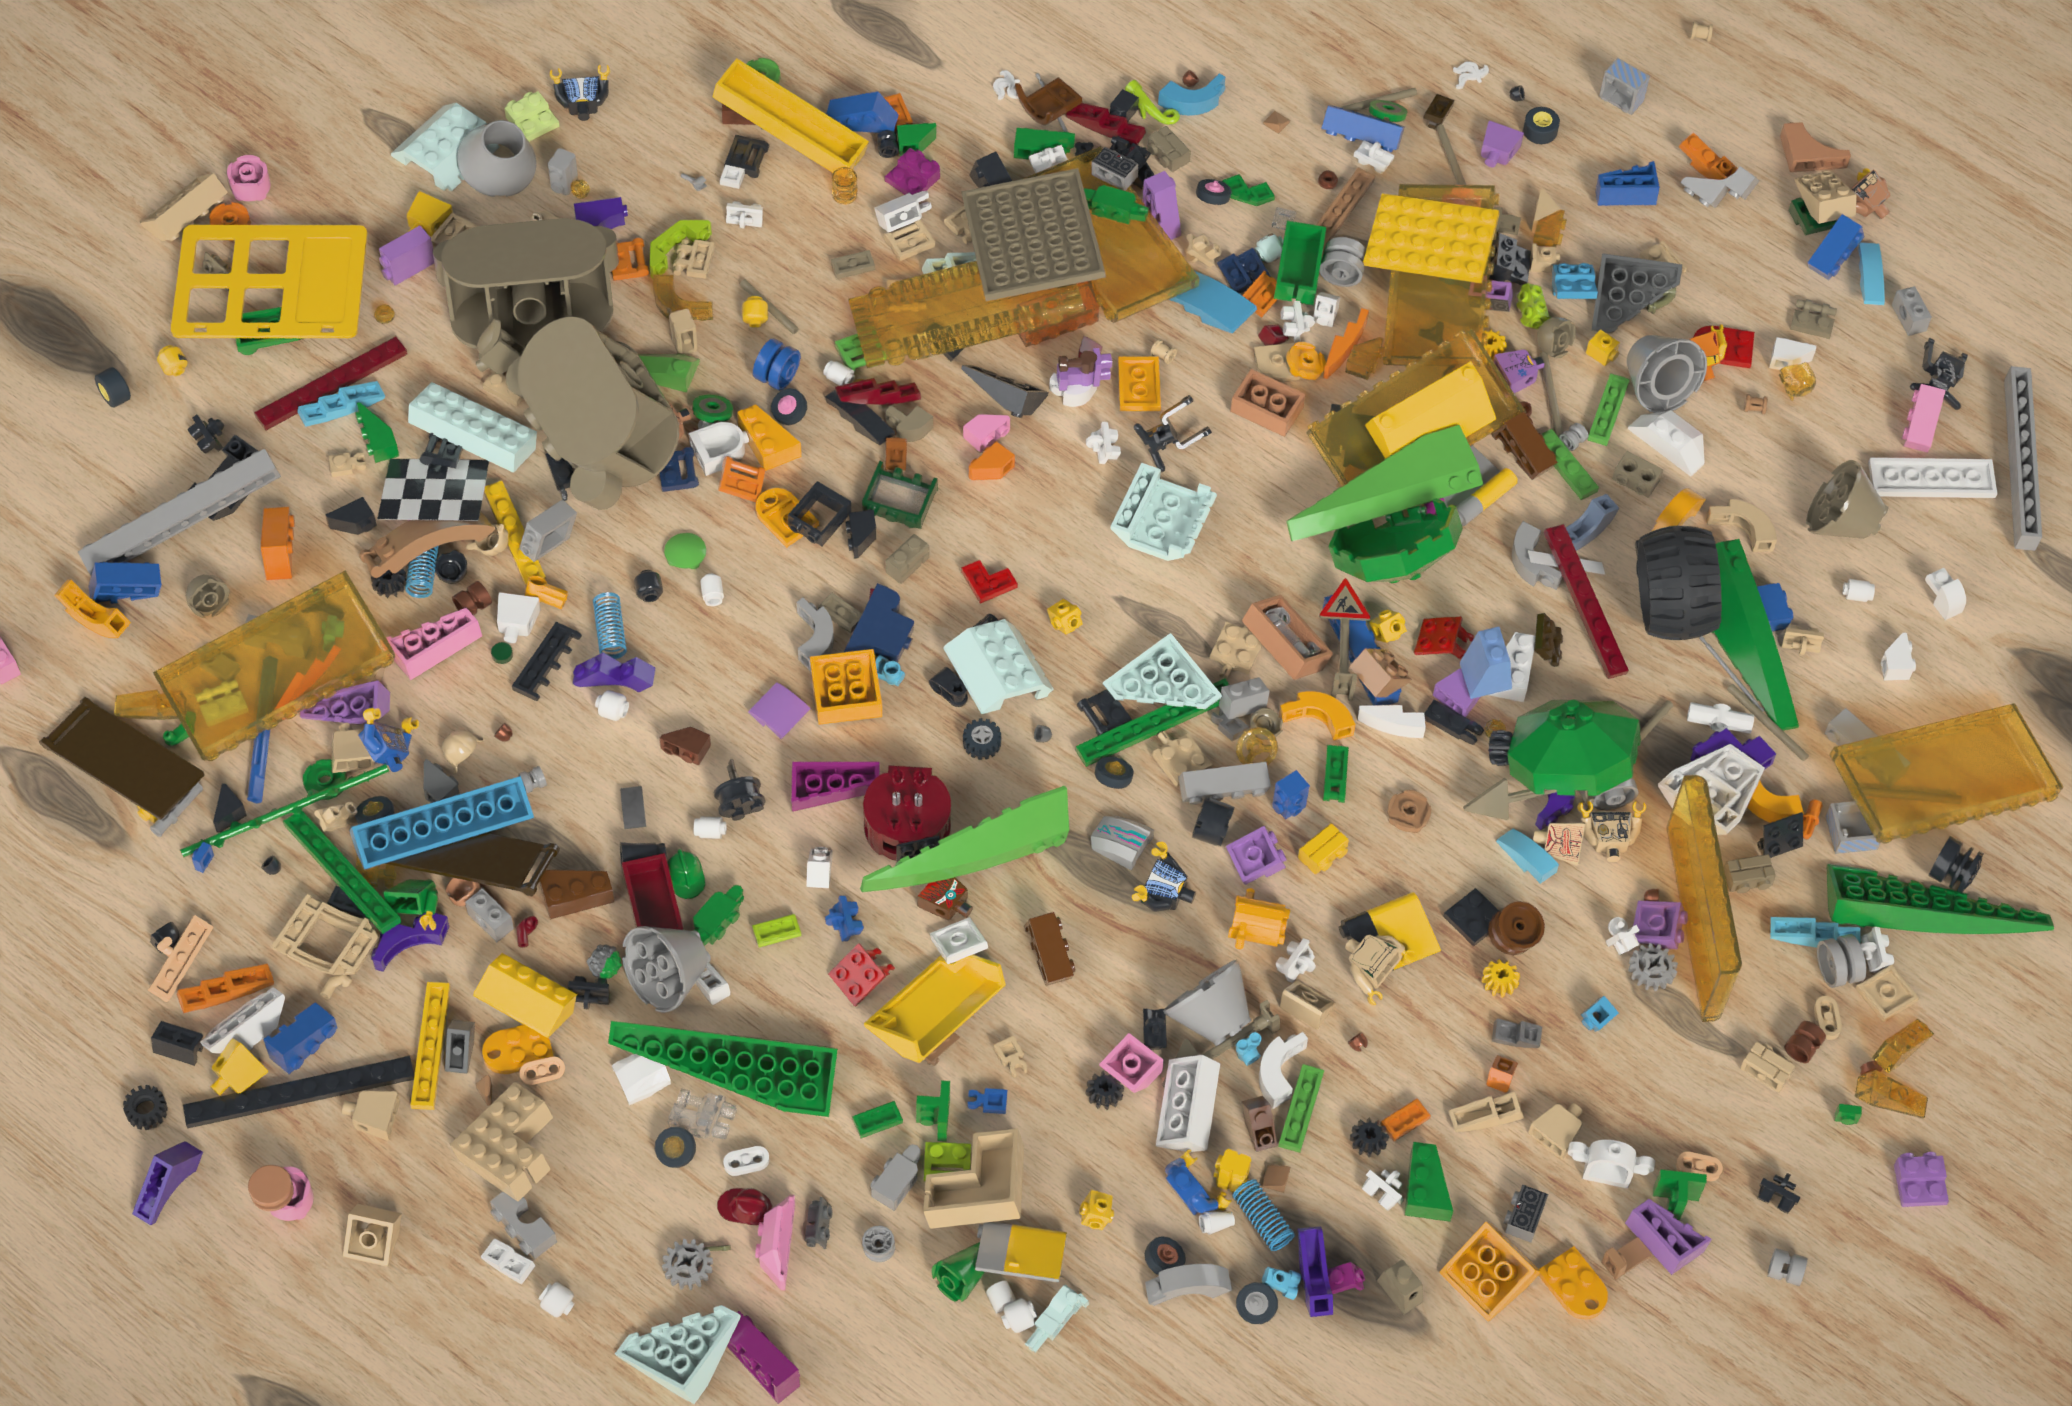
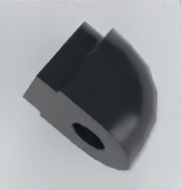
[150,922,180,954]

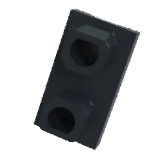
[187,414,224,454]
[568,976,610,1010]
[1143,1009,1167,1050]
[1757,1173,1801,1214]

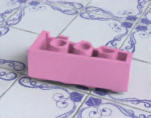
[383,608,482,680]

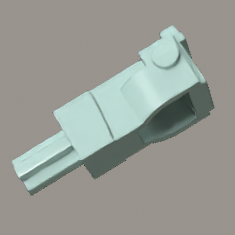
[1025,1285,1089,1353]

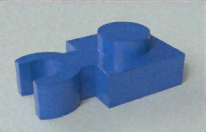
[967,1088,1008,1114]

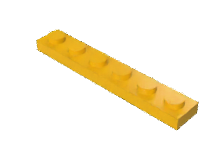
[484,480,546,586]
[411,982,450,1110]

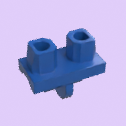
[825,896,864,942]

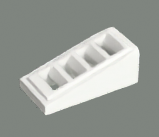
[695,963,730,1005]

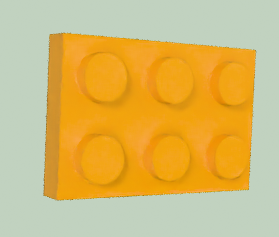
[1118,357,1161,411]

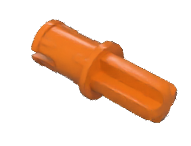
[1803,799,1823,840]

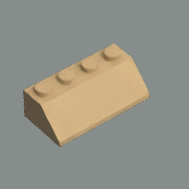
[140,173,228,241]

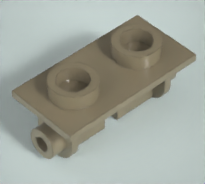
[202,252,232,291]

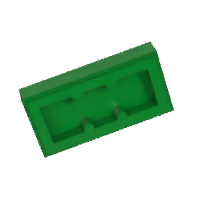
[852,1101,903,1139]

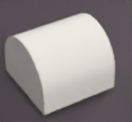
[986,1281,1016,1314]

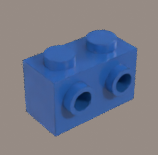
[1272,770,1310,820]

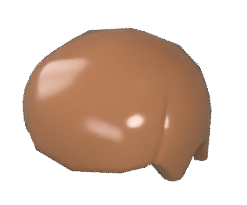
[445,878,481,907]

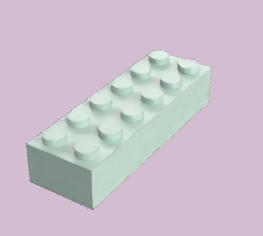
[408,382,537,473]

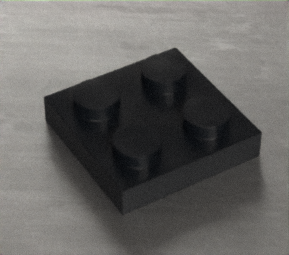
[1443,888,1499,947]

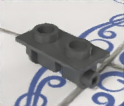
[805,1197,833,1249]

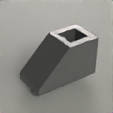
[423,759,460,803]

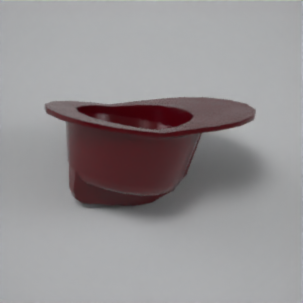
[717,1188,772,1225]

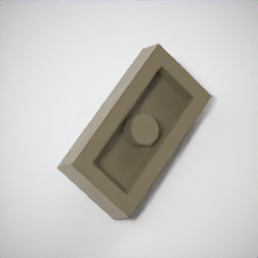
[831,250,875,279]
[818,593,862,633]

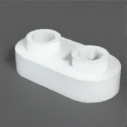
[723,1146,769,1176]

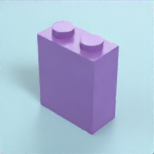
[379,226,434,286]

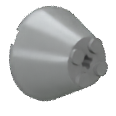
[622,926,711,1013]
[1163,959,1252,1046]

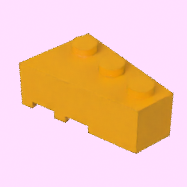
[737,404,802,471]

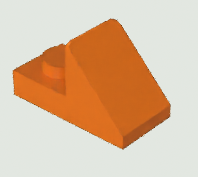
[1486,1055,1518,1093]

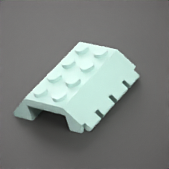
[391,103,500,191]
[1110,463,1217,561]
[943,619,1054,714]

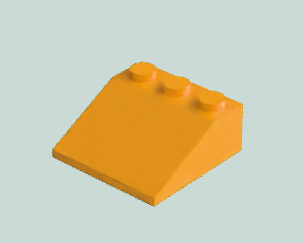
[810,649,882,725]
[1439,1222,1541,1321]

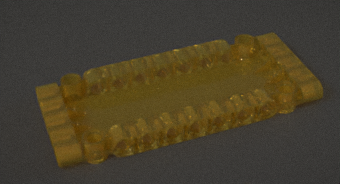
[848,261,1085,369]

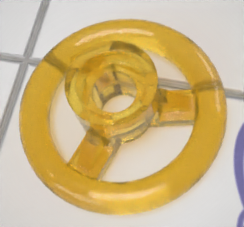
[1236,727,1278,766]

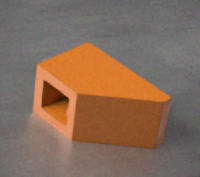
[969,441,1015,480]

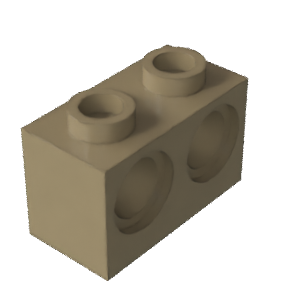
[1612,451,1663,498]

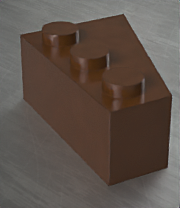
[1492,411,1558,480]
[539,870,614,920]
[1024,912,1076,986]

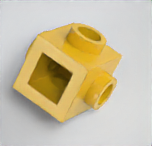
[1047,598,1083,635]
[1369,609,1407,643]
[1079,1189,1114,1230]

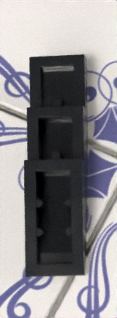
[825,390,895,446]

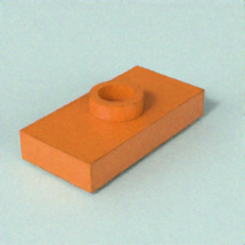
[1380,1098,1431,1141]

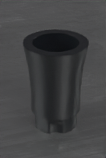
[620,842,666,873]

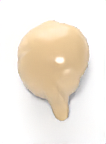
[466,524,508,556]
[441,730,484,774]

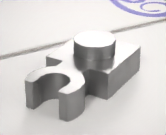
[1211,708,1249,741]

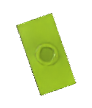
[752,914,801,948]

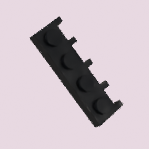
[512,622,582,701]

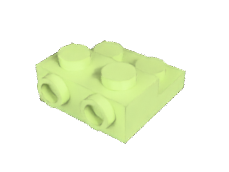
[504,91,560,142]

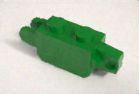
[1084,185,1149,224]
[693,885,744,946]

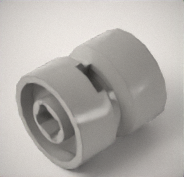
[1767,1248,1808,1286]

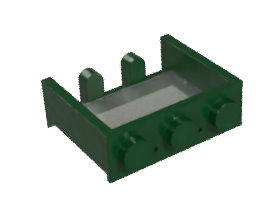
[862,461,938,529]

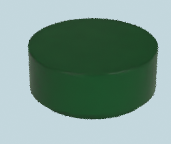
[491,642,513,664]

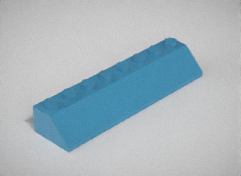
[349,776,534,870]

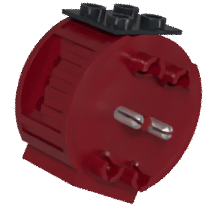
[863,765,951,863]

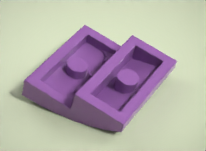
[748,682,811,739]

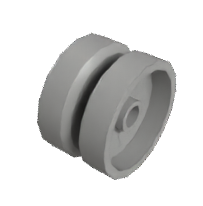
[1320,237,1366,287]
[1592,777,1639,810]
[1817,934,1866,988]

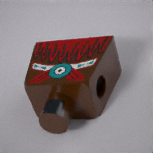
[918,877,973,920]

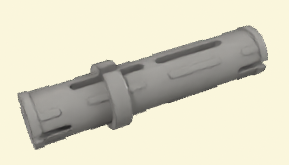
[150,783,203,837]

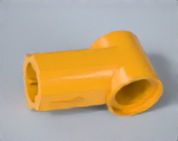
[524,575,568,609]

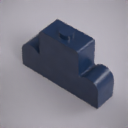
[843,583,914,663]

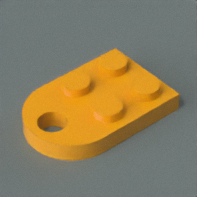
[756,488,819,548]
[482,1025,554,1074]
[1538,1246,1608,1319]

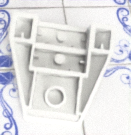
[1658,744,1765,835]

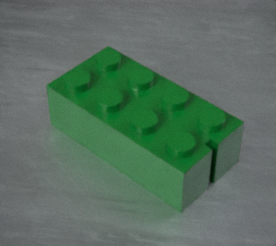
[1274,221,1326,305]

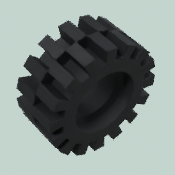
[123,1085,168,1130]

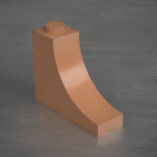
[1780,122,1851,172]

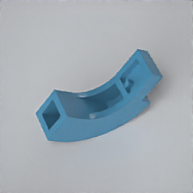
[1158,73,1226,116]

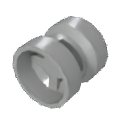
[1559,423,1588,451]
[518,766,547,794]

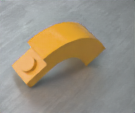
[1652,488,1706,531]
[54,579,131,638]
[1279,691,1356,741]
[1747,780,1804,823]

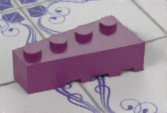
[791,762,880,812]
[727,1311,800,1404]

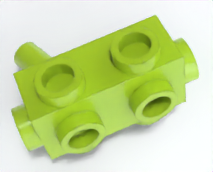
[1516,283,1552,330]

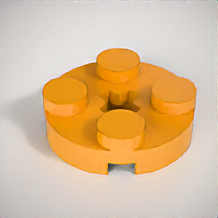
[1286,342,1326,380]

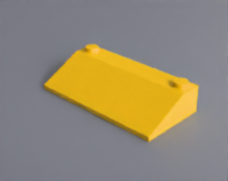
[1365,361,1496,459]
[864,955,1006,1063]

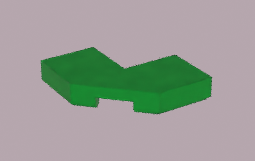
[1222,174,1275,206]

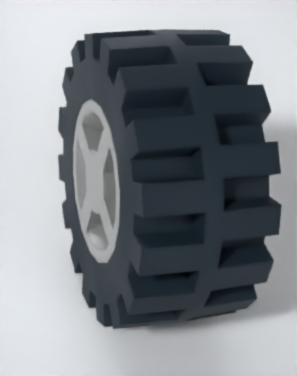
[963,718,1002,760]

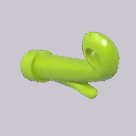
[1125,80,1180,125]

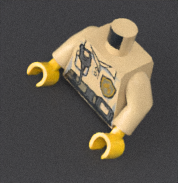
[1577,801,1646,862]

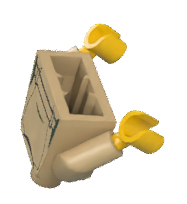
[1345,935,1416,1005]

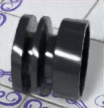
[1928,836,1984,894]

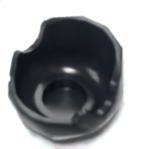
[435,550,467,584]

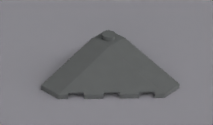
[1591,254,1683,333]

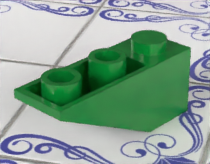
[1014,128,1075,160]
[355,402,399,463]

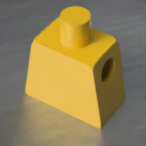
[407,191,453,237]
[210,1038,268,1096]

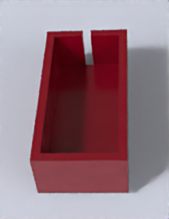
[622,853,684,930]

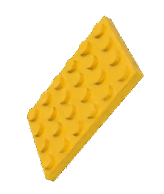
[1363,193,1499,283]

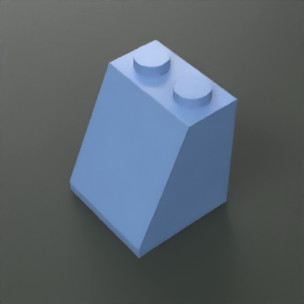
[1460,627,1512,699]

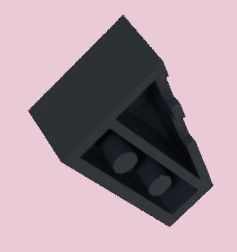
[969,152,1012,188]

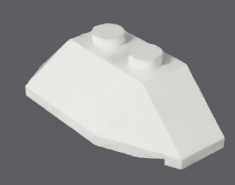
[1628,410,1705,477]
[200,987,285,1053]

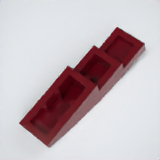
[1066,103,1146,145]
[835,378,921,405]

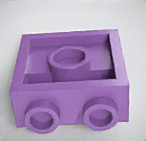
[1226,826,1287,885]
[1633,901,1688,949]
[1894,1152,1949,1207]

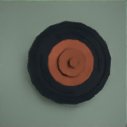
[1144,1236,1186,1275]

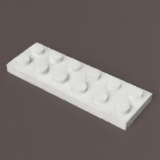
[1868,458,1997,498]

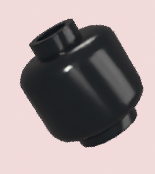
[634,570,663,602]

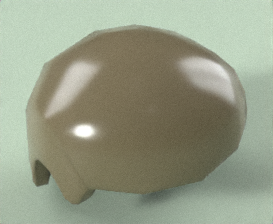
[1250,708,1283,740]

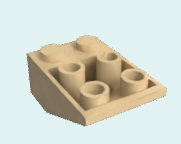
[1795,170,1856,223]

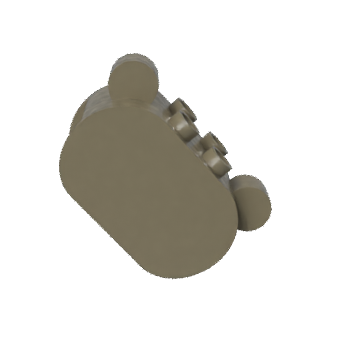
[433,218,619,349]
[506,317,679,510]

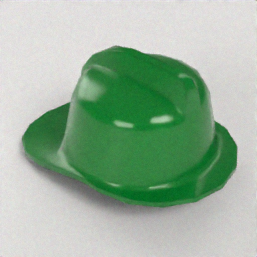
[667,849,705,899]

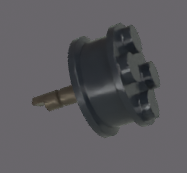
[713,759,766,821]

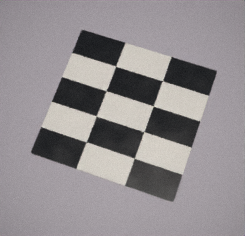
[377,459,489,521]

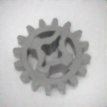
[1628,943,1678,991]
[662,1239,713,1290]

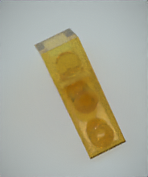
[1872,1019,1934,1073]
[1855,1070,1928,1119]

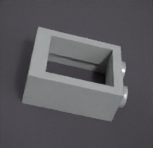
[519,499,577,562]

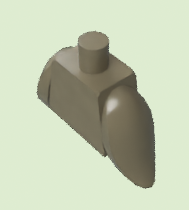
[476,318,526,374]

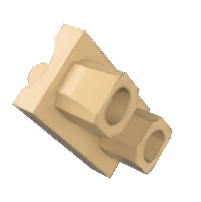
[1185,234,1221,267]
[1782,624,1824,655]
[314,802,357,832]

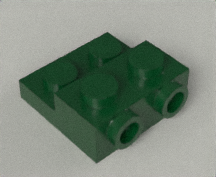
[1788,198,1837,235]

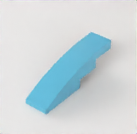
[1858,242,1885,305]
[298,381,385,427]
[1770,917,1860,948]

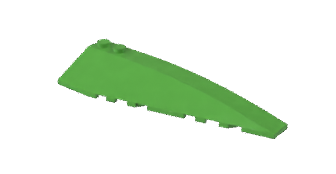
[1286,425,1483,541]
[860,786,1069,892]

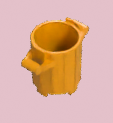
[1228,888,1290,950]

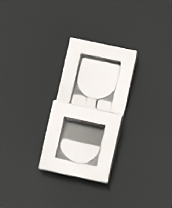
[481,1238,535,1284]

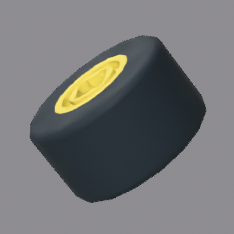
[1523,106,1560,145]
[95,367,131,408]

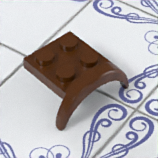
[1015,77,1083,125]

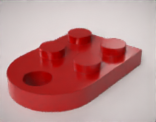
[1693,325,1755,369]

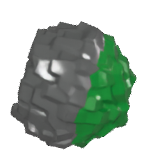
[586,944,622,979]

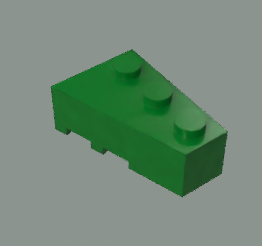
[1404,1142,1453,1222]

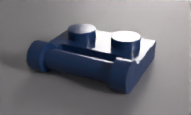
[659,447,699,492]

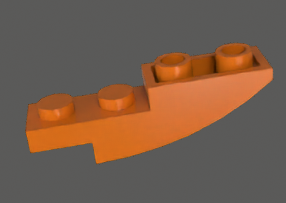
[1679,132,1738,191]

